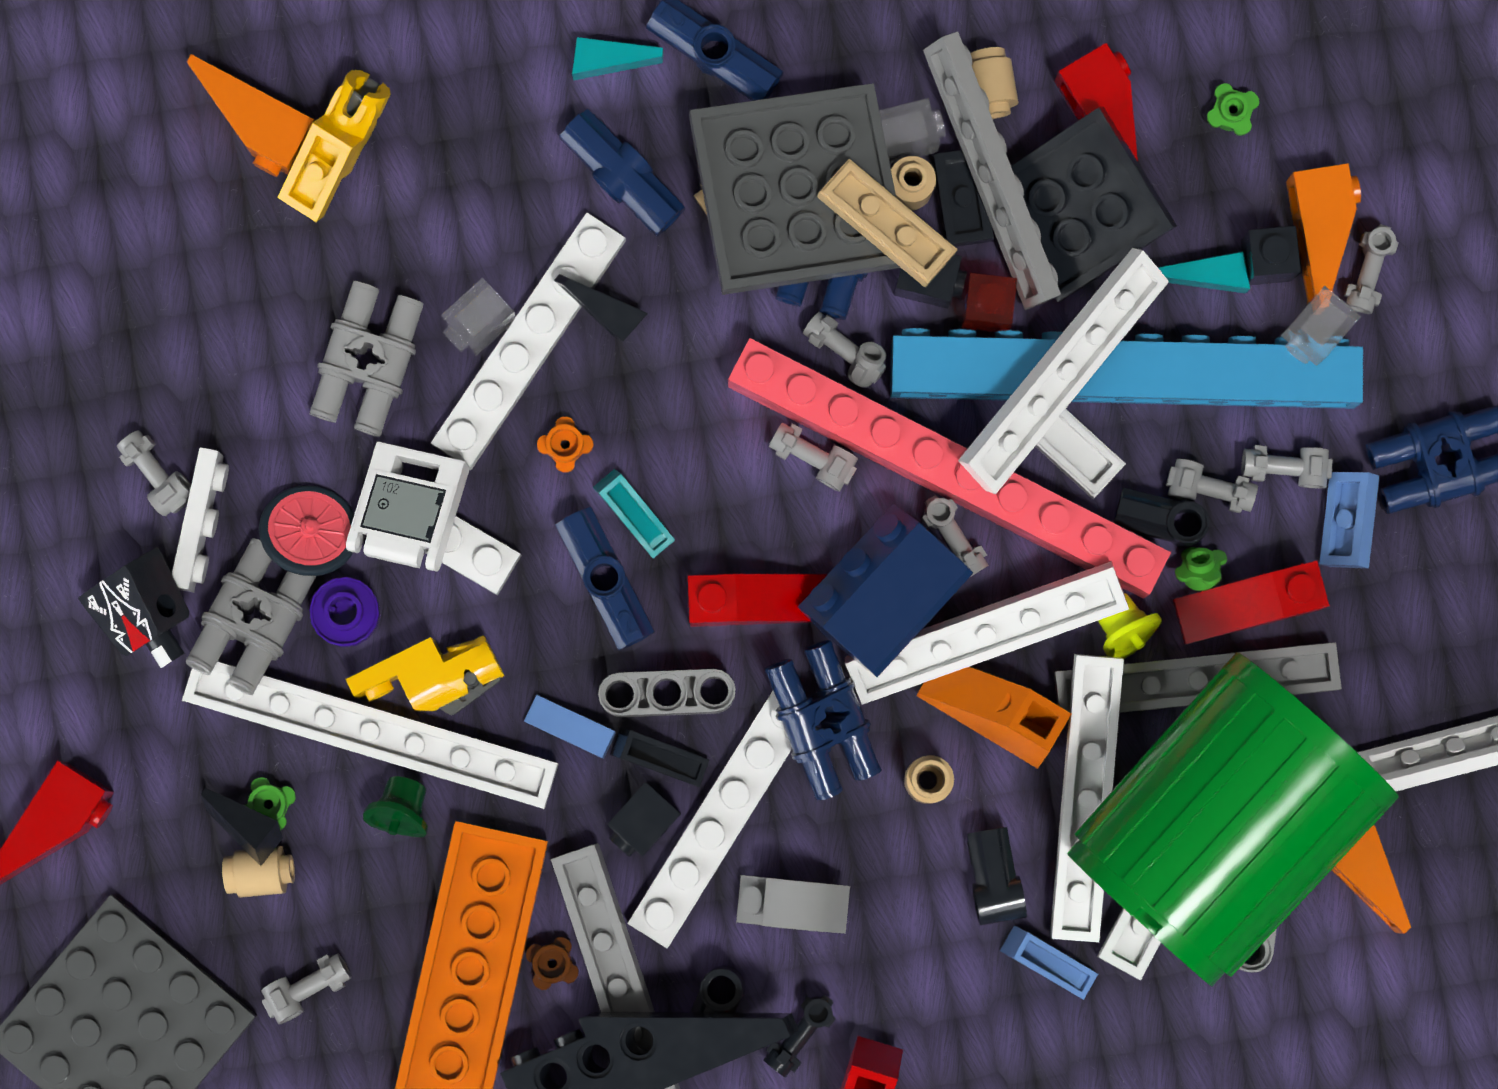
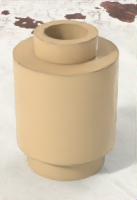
[970,47,1019,119]
[891,156,936,211]
[904,755,954,804]
[222,846,295,898]

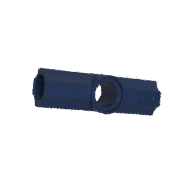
[646,0,783,101]
[559,109,685,237]
[555,506,655,651]

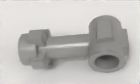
[1344,224,1399,314]
[803,312,886,387]
[769,422,858,492]
[117,430,191,516]
[1241,445,1333,489]
[1166,459,1258,513]
[921,495,989,578]
[261,953,352,1025]

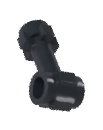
[763,994,836,1078]

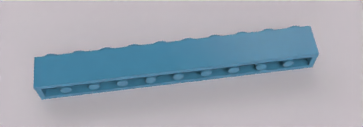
[890,328,1363,409]

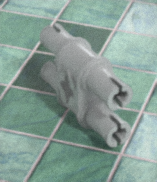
[309,281,424,437]
[186,538,316,695]

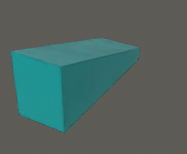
[572,37,664,81]
[1158,252,1250,293]
[592,469,675,558]

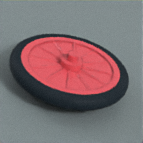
[259,485,355,576]

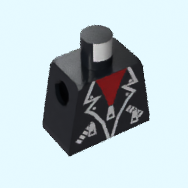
[78,547,190,668]

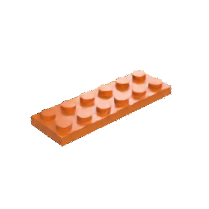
[395,821,549,1089]

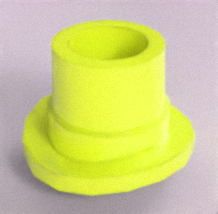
[1098,593,1162,659]

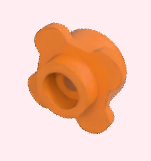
[537,417,593,473]

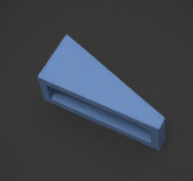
[524,695,616,759]
[1000,926,1098,1000]

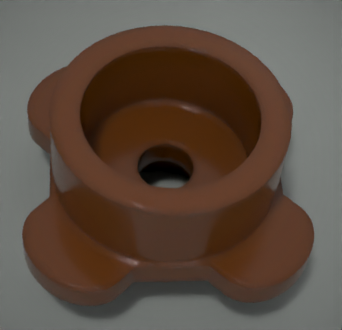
[526,937,579,990]

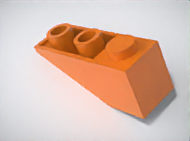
[916,667,1072,769]

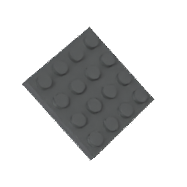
[689,83,901,295]
[0,895,257,1089]

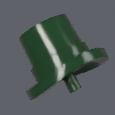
[363,776,428,837]

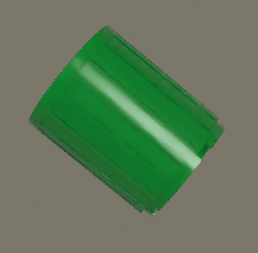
[1067,652,1399,987]

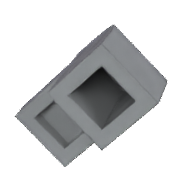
[736,875,850,934]

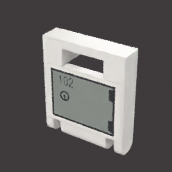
[346,442,470,572]

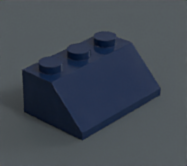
[798,504,973,677]

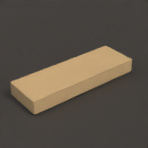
[817,159,957,288]

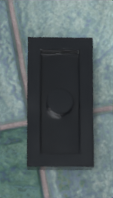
[933,150,994,247]

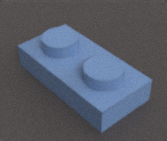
[1319,472,1379,568]

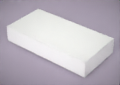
[1035,409,1126,499]

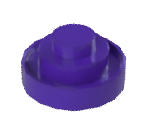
[309,577,381,647]

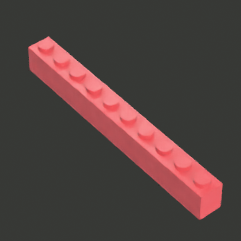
[728,338,1171,599]

